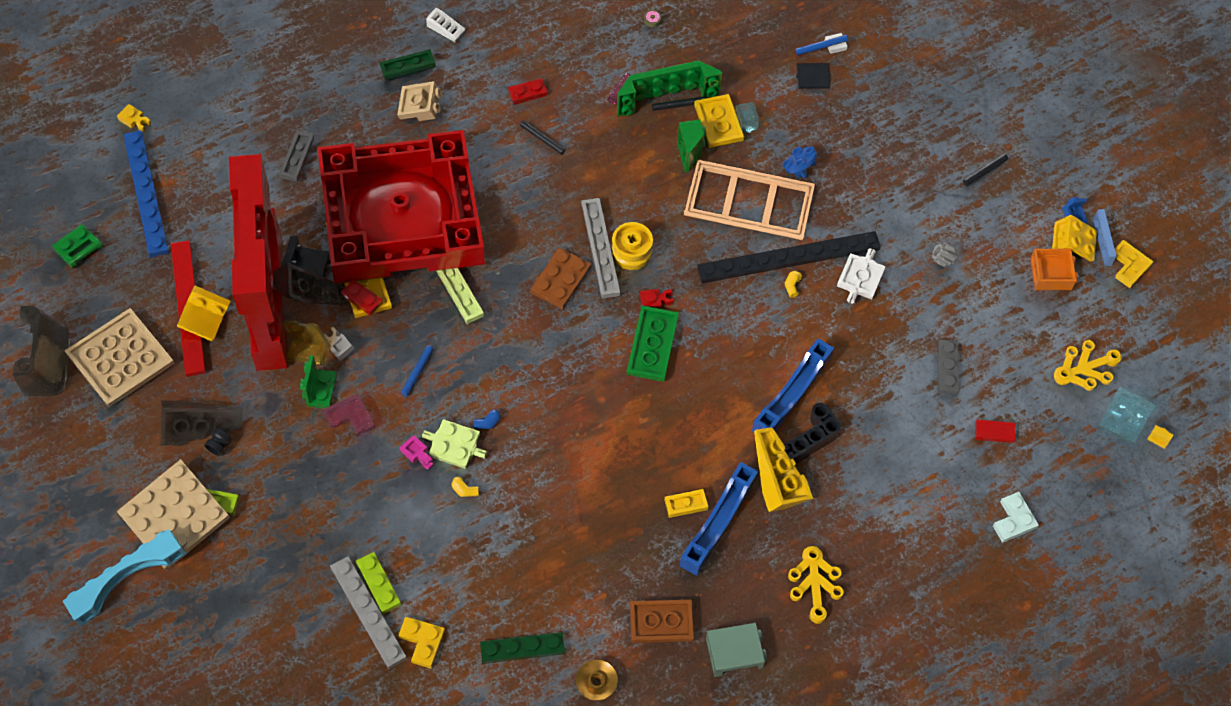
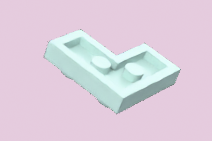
[993,492,1039,543]

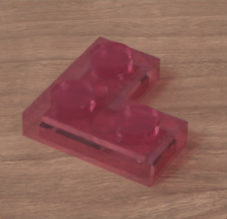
[322,393,375,436]

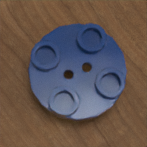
[782,146,817,178]

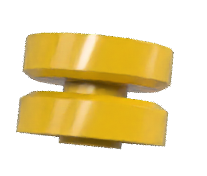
[611,222,653,270]

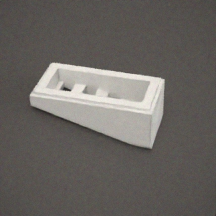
[426,8,465,42]

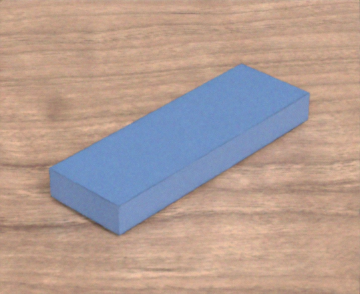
[1093,209,1116,266]

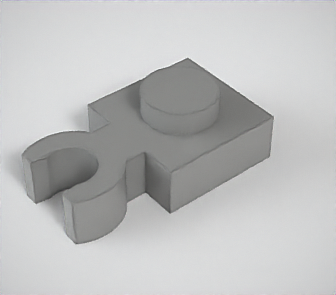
[323,327,355,361]

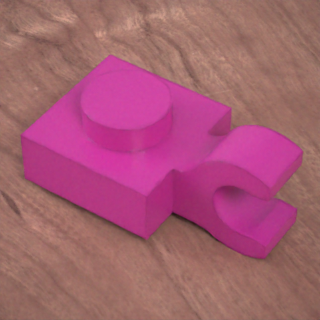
[399,435,434,470]

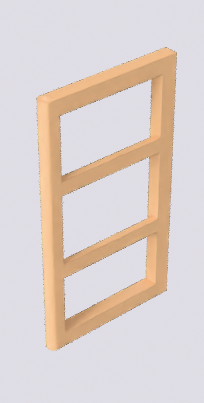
[684,160,815,240]

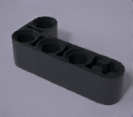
[783,403,841,463]

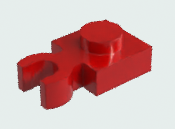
[640,289,674,309]

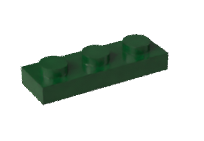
[379,49,436,80]

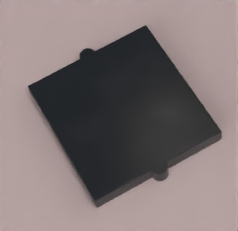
[796,63,830,89]

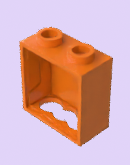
[1030,249,1078,290]

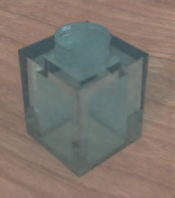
[735,102,759,132]

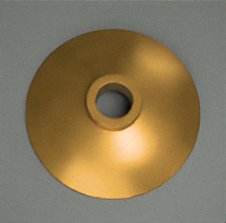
[576,660,618,701]

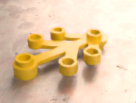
[1054,340,1122,391]
[788,546,843,624]

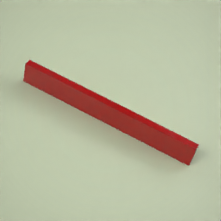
[171,240,206,377]

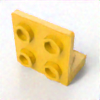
[1052,215,1097,262]
[177,286,230,341]

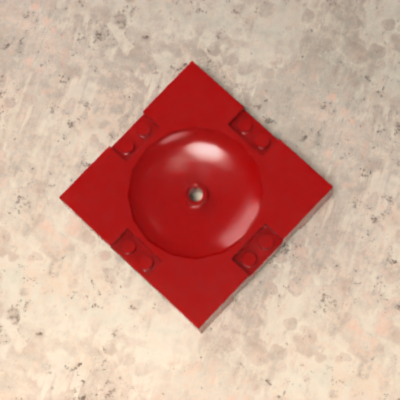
[317,130,485,284]
[229,154,287,371]

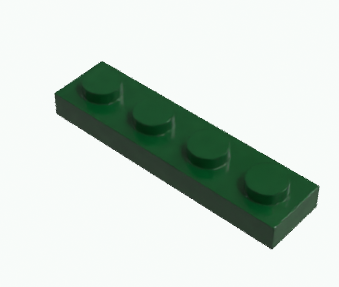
[480,632,565,664]

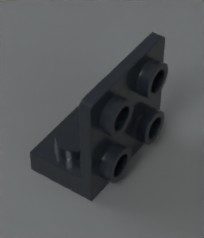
[281,236,329,285]

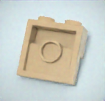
[397,81,442,121]

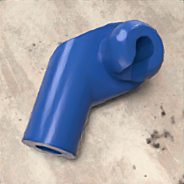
[474,409,501,429]

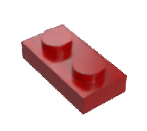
[508,78,547,105]
[341,279,383,316]

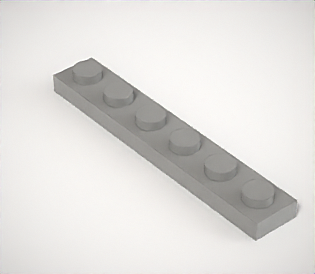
[581,198,620,299]
[330,556,407,670]

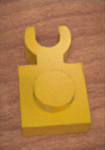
[117,104,152,132]

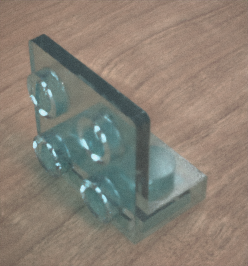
[1099,387,1156,444]

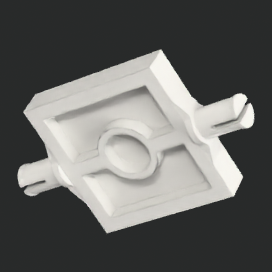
[837,249,885,304]

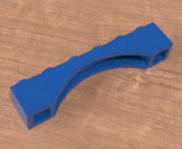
[752,338,834,433]
[680,462,758,576]

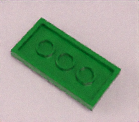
[626,306,679,382]

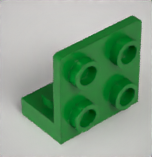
[300,355,337,409]

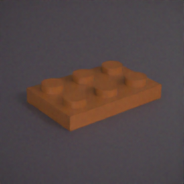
[530,248,591,309]
[630,600,694,643]

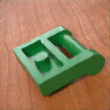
[52,224,103,269]

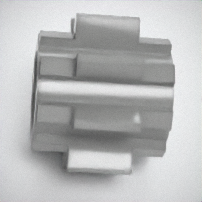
[932,242,957,267]

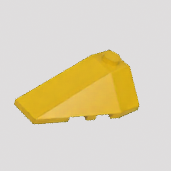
[754,427,813,512]

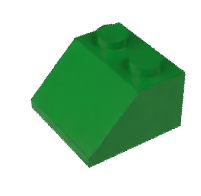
[677,119,706,173]

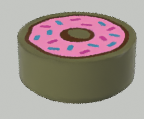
[644,10,661,27]

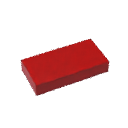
[975,419,1015,443]

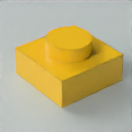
[1147,425,1173,449]

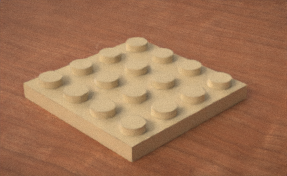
[65,308,175,407]
[117,459,230,571]

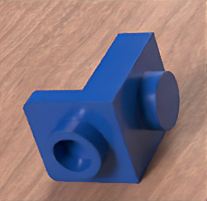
[1062,197,1088,223]

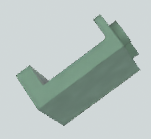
[706,623,767,677]

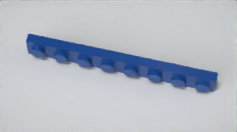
[123,130,169,258]

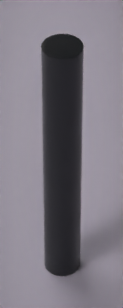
[652,96,705,111]
[520,120,566,155]
[963,154,1008,186]

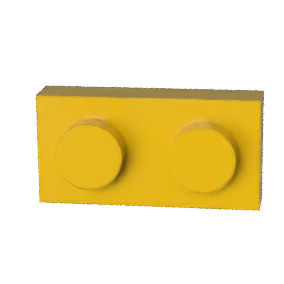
[664,489,708,518]

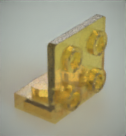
[283,320,331,365]

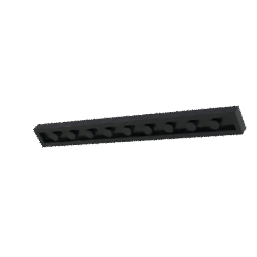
[697,231,881,284]

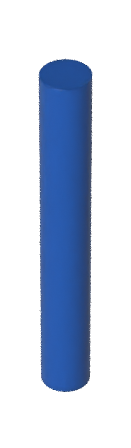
[795,35,848,55]
[401,346,434,397]

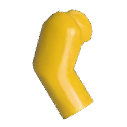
[784,271,802,298]
[451,477,479,497]

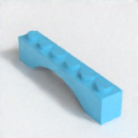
[63,529,187,626]

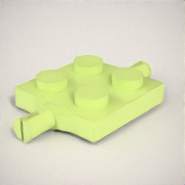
[422,419,487,469]

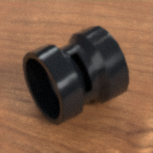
[204,429,232,456]

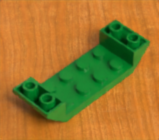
[617,60,722,117]

